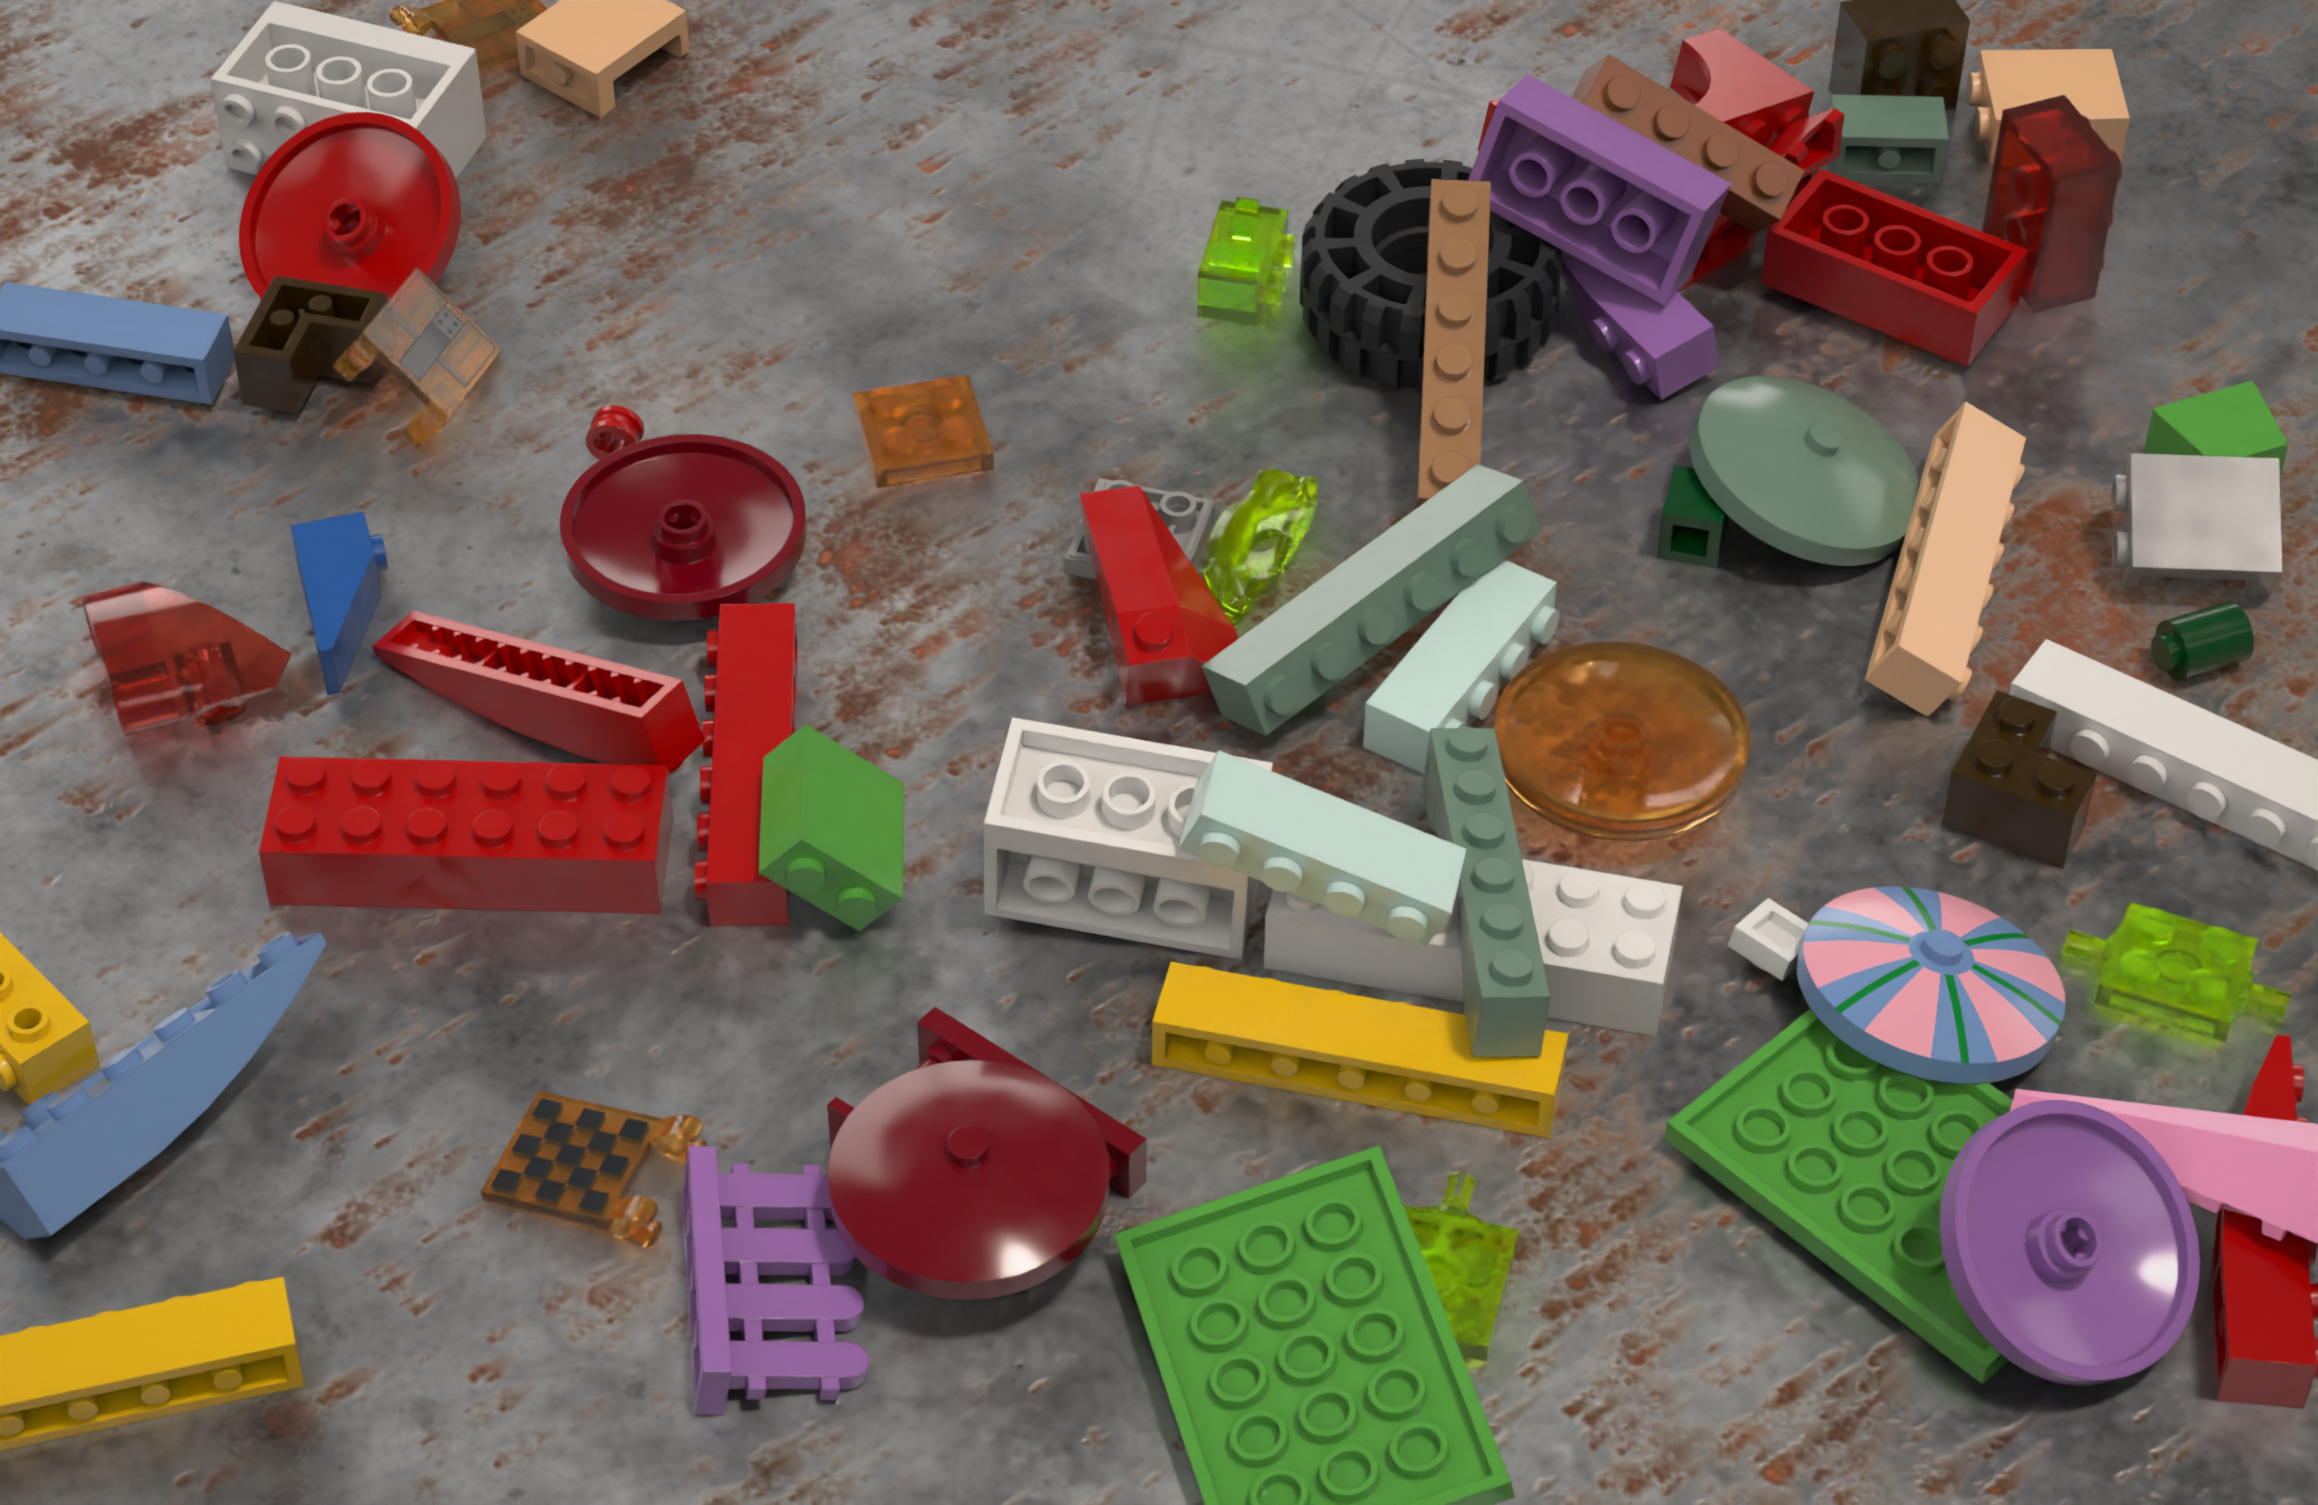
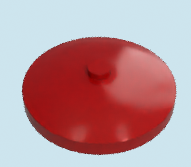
[239,112,461,323]

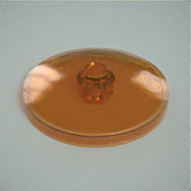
[1493,642,1751,842]

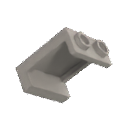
[2111,453,2282,595]

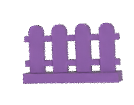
[681,1146,870,1415]

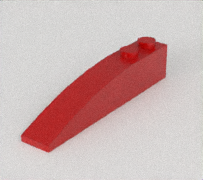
[372,611,705,774]

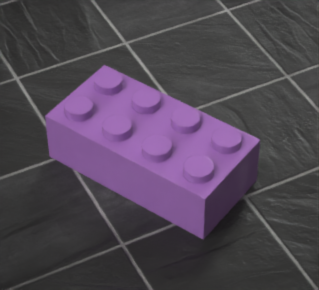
[1468,74,1731,306]

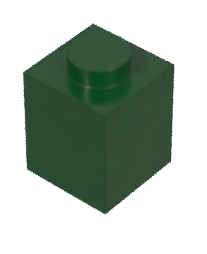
[1657,465,1729,568]

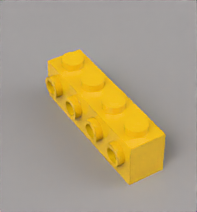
[0,932,100,1105]

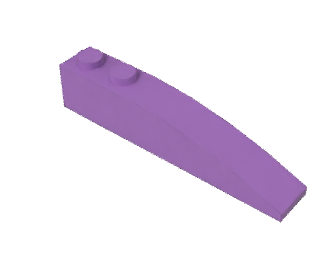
[1560,250,1719,400]

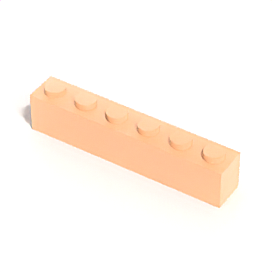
[1865,402,2026,717]

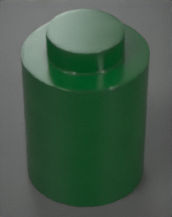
[2151,601,2254,681]

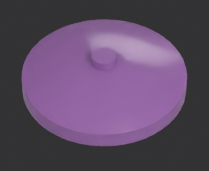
[1940,1100,2200,1386]

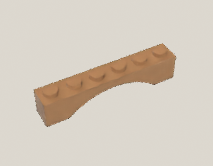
[1416,179,1491,508]

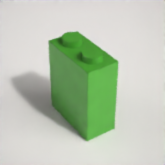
[759,724,904,932]

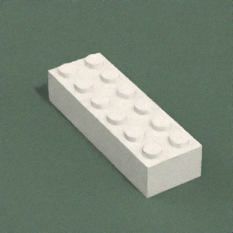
[1264,859,1683,1036]

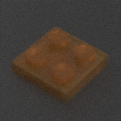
[853,375,994,489]

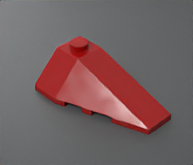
[1079,485,1238,706]

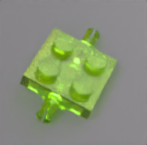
[2062,901,2292,1042]
[1403,1172,1520,1362]

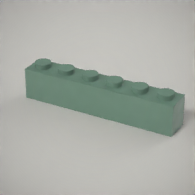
[1201,464,1542,736]

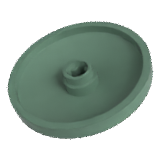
[1689,376,1920,566]

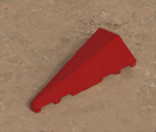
[1678,108,1845,292]

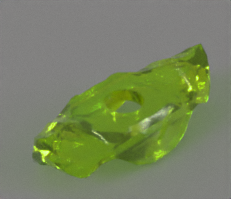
[1203,469,1318,627]

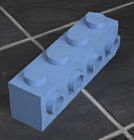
[0,282,235,405]

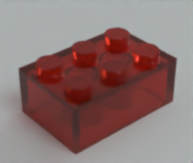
[1982,94,2122,314]

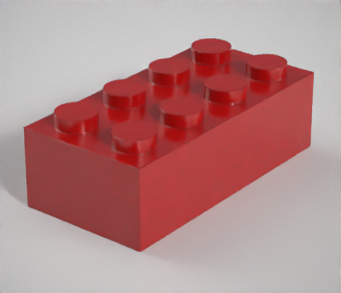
[1761,169,2028,367]

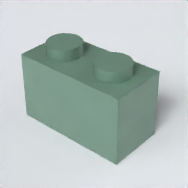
[1828,94,1949,183]

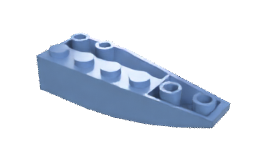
[0,931,327,1240]

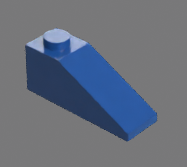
[290,511,388,695]

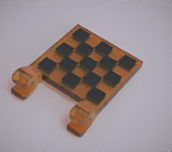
[480,1091,707,1248]

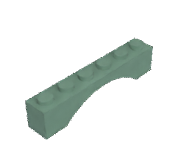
[1422,727,1550,1057]

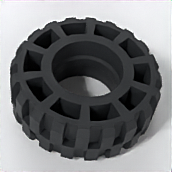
[1300,159,1562,393]

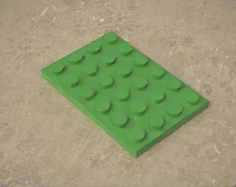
[1664,1009,2013,1384]
[1114,1145,1515,1505]

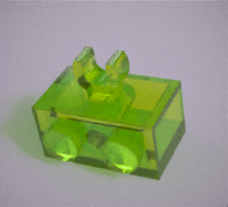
[1197,197,1297,327]

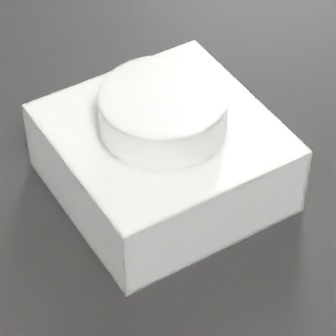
[1727,898,1809,981]

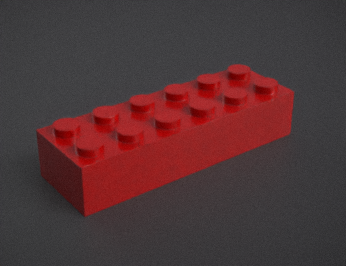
[259,756,673,914]

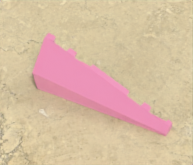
[2010,1089,2318,1244]

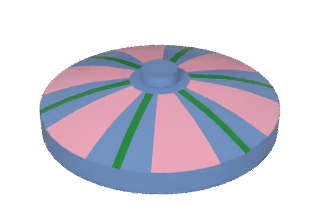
[1797,886,2066,1084]

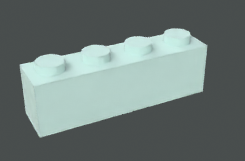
[1363,560,1560,775]
[1179,750,1466,946]

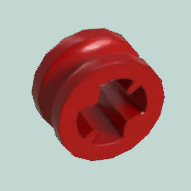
[585,405,645,460]

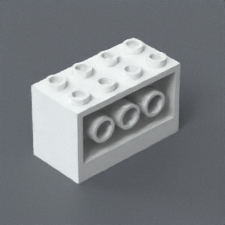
[211,1,487,179]
[984,717,1273,960]

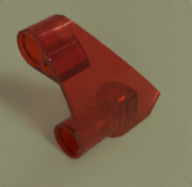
[81,581,291,736]

